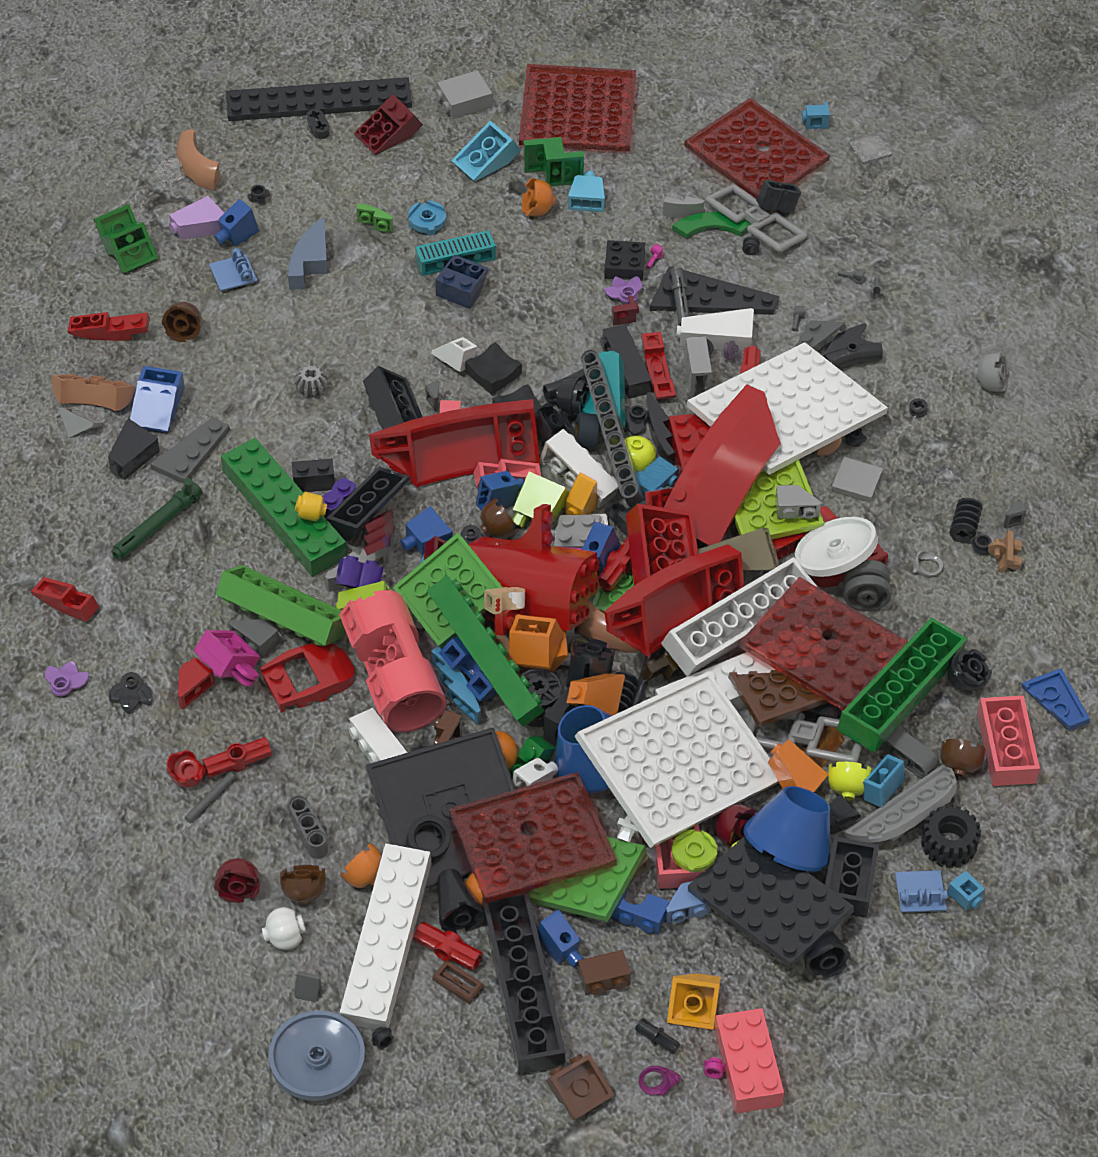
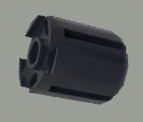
[566,638,615,688]

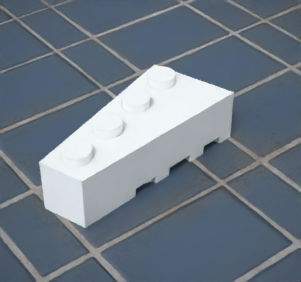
[540,429,619,509]
[349,708,407,763]

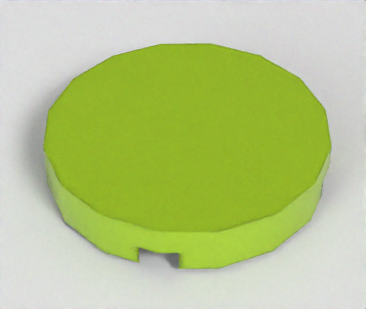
[672,829,717,872]

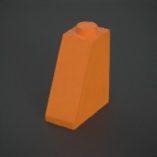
[566,674,625,716]
[768,739,828,792]

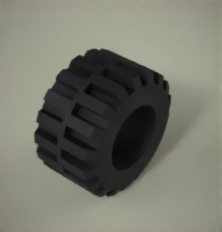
[921,805,981,868]

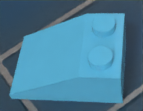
[451,120,521,182]

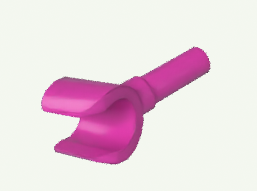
[646,244,664,269]

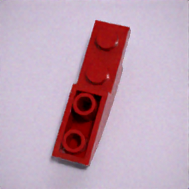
[68,312,150,341]

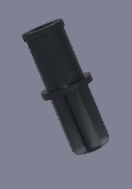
[635,1018,680,1054]

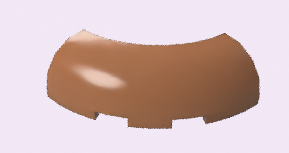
[176,129,220,191]
[52,374,134,411]
[575,598,640,653]

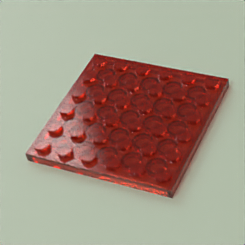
[519,64,636,152]

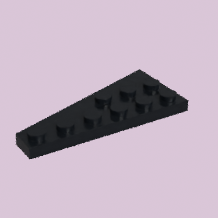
[650,266,779,315]

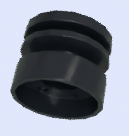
[521,668,561,727]

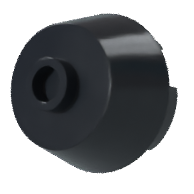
[556,378,589,418]
[948,649,992,692]

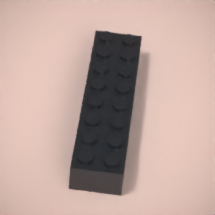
[482,890,566,1075]

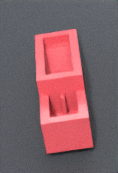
[474,459,541,488]

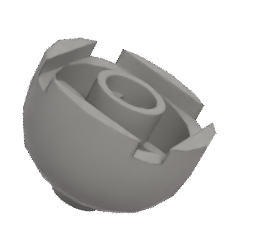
[974,352,1008,392]

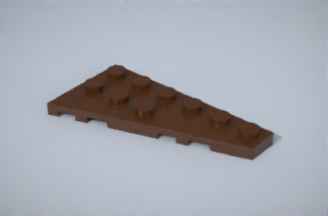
[728,665,874,727]

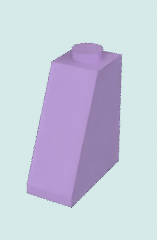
[169,196,224,240]

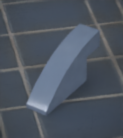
[288,219,327,290]

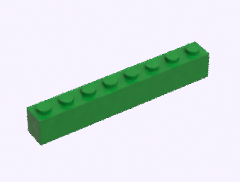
[426,575,544,727]

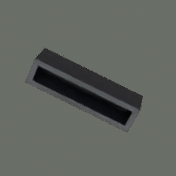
[600,324,652,399]

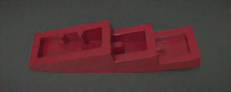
[364,509,394,556]

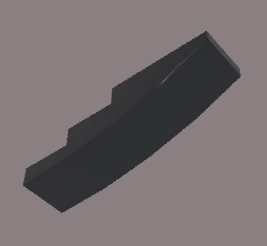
[646,392,675,465]

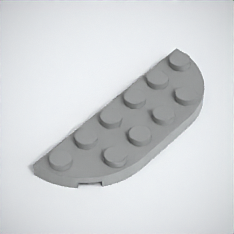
[844,765,957,843]

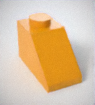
[565,472,597,515]

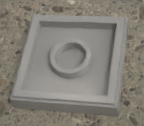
[831,457,883,502]

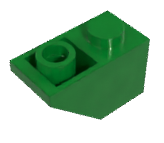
[509,736,556,779]

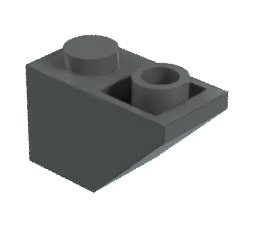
[229,619,279,659]

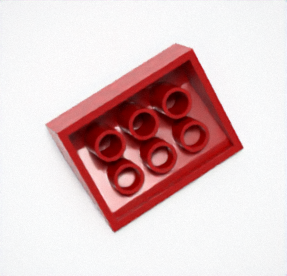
[626,504,698,585]

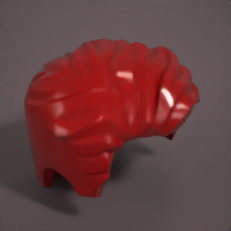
[166,750,206,788]

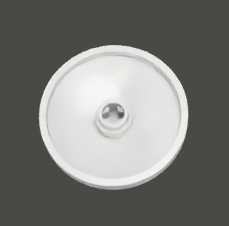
[795,517,878,577]

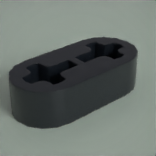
[307,109,330,139]

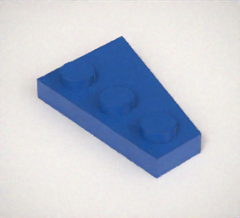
[1022,668,1090,731]

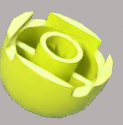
[620,436,656,471]
[828,762,873,800]

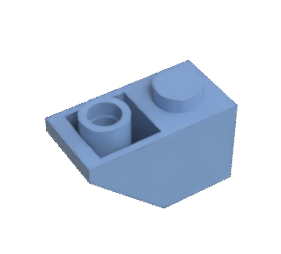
[665,881,711,924]

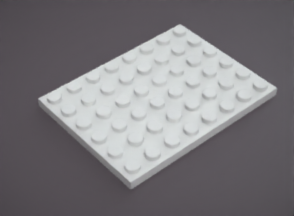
[686,342,888,475]
[574,671,779,848]

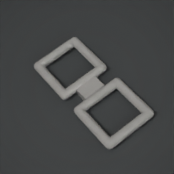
[705,184,807,252]
[747,712,863,763]

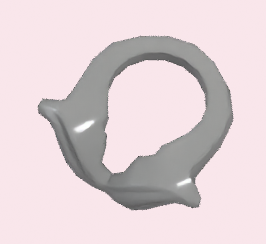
[913,550,943,577]

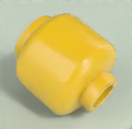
[295,492,327,521]

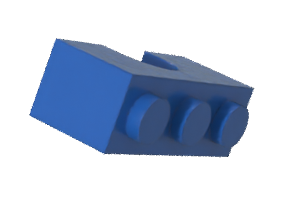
[439,637,497,701]
[611,888,669,935]

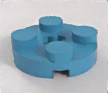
[408,201,446,235]

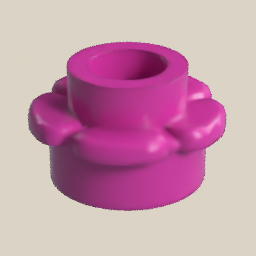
[703,1057,726,1079]

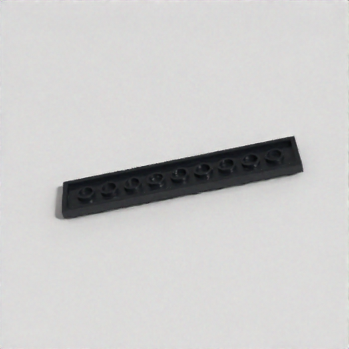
[226,77,412,121]

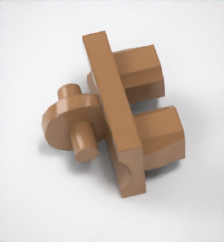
[988,530,1022,573]

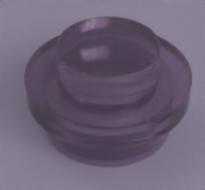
[724,341,739,361]

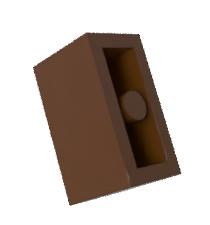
[578,950,631,996]

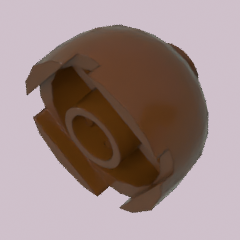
[161,302,203,342]
[480,498,519,539]
[940,739,986,777]
[280,865,326,905]

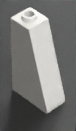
[676,308,754,350]

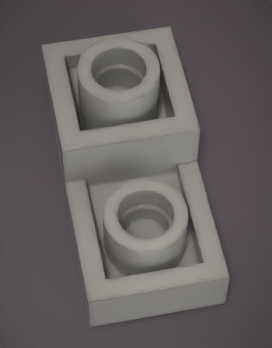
[663,196,704,218]

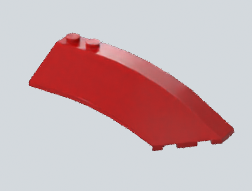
[663,384,782,546]
[369,399,540,488]
[604,544,744,657]

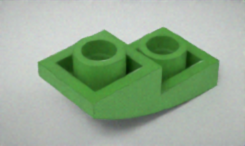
[356,203,393,233]

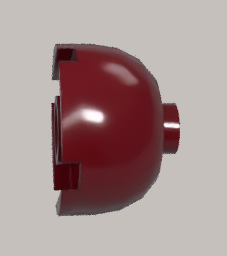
[716,804,757,848]
[214,858,261,903]

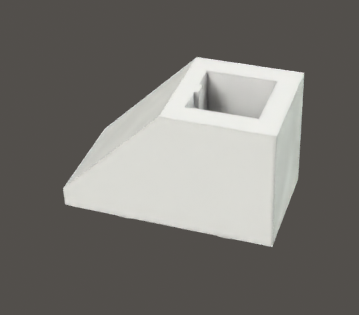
[431,337,477,372]

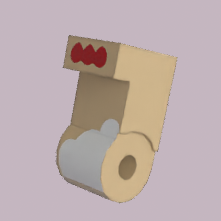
[484,587,525,614]

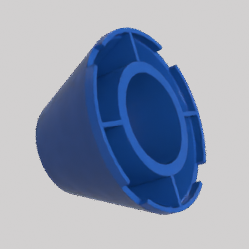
[555,705,612,793]
[744,786,830,871]

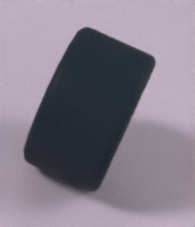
[574,413,600,450]

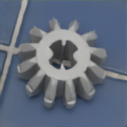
[294,364,328,397]

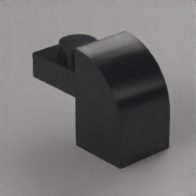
[829,794,861,834]

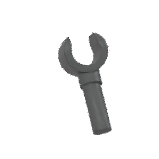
[838,269,866,284]
[870,277,883,298]
[792,306,805,331]

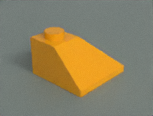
[667,973,721,1030]

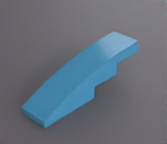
[432,647,481,725]

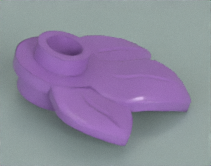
[604,276,642,304]
[45,661,89,696]

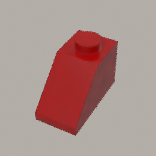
[178,657,215,709]

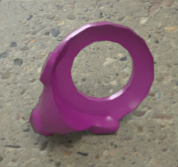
[638,1066,681,1096]

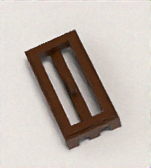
[432,960,484,1005]

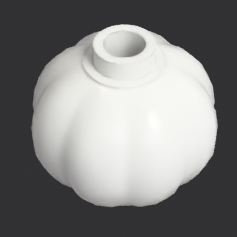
[262,907,306,950]

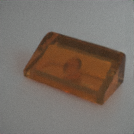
[802,726,844,768]

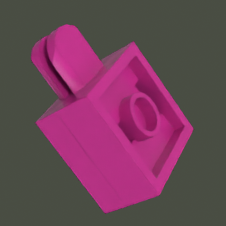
[194,630,260,687]

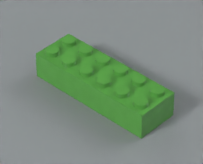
[216,565,346,646]

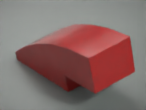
[31,577,99,622]

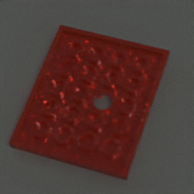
[684,98,830,198]
[739,577,908,711]
[449,772,617,903]

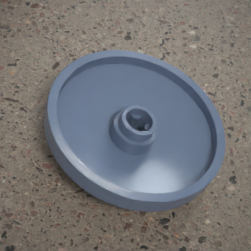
[269,1010,365,1101]

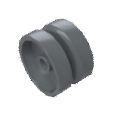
[843,560,891,611]

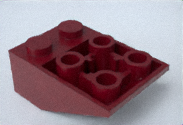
[354,94,423,155]

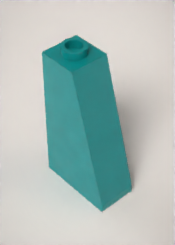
[582,351,625,428]

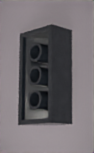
[363,366,422,430]
[327,466,410,542]

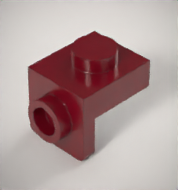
[611,295,639,325]

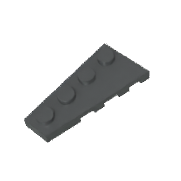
[150,417,230,484]

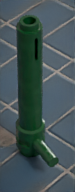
[111,478,203,560]

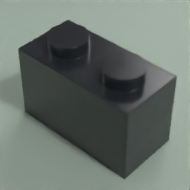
[292,458,335,493]

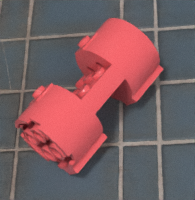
[339,590,447,732]

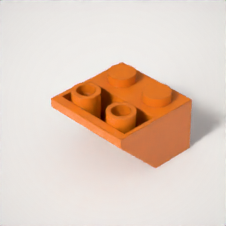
[509,615,563,670]

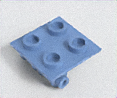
[209,248,258,291]
[895,870,947,913]

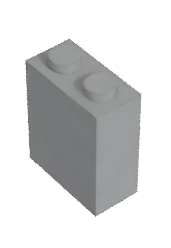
[435,70,492,119]
[684,336,712,399]

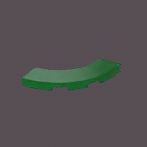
[672,212,751,239]

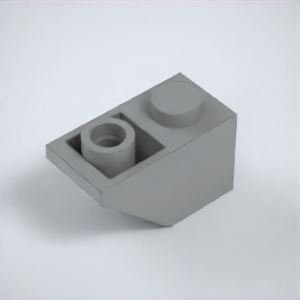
[775,485,821,519]

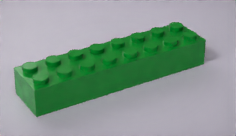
[221,437,347,577]
[837,617,968,752]

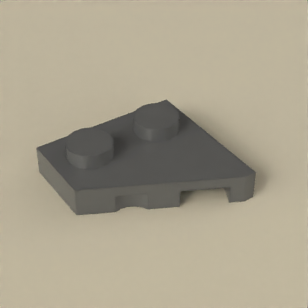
[795,320,846,351]

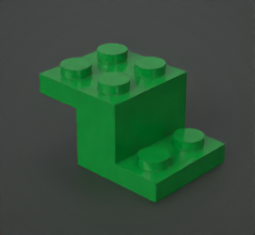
[524,137,584,187]
[93,204,158,273]

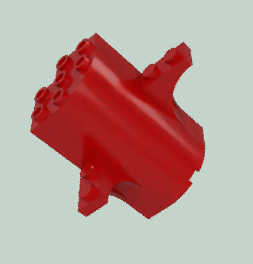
[469,504,599,636]

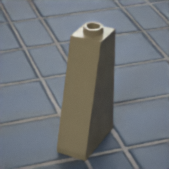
[698,528,780,570]

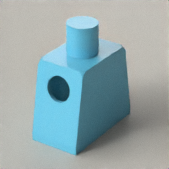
[568,171,605,212]

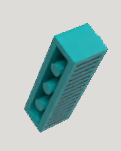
[415,230,496,276]

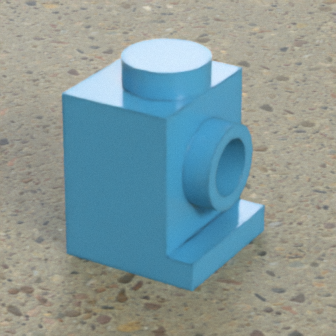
[801,102,830,129]
[947,871,985,911]

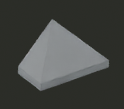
[59,407,104,438]

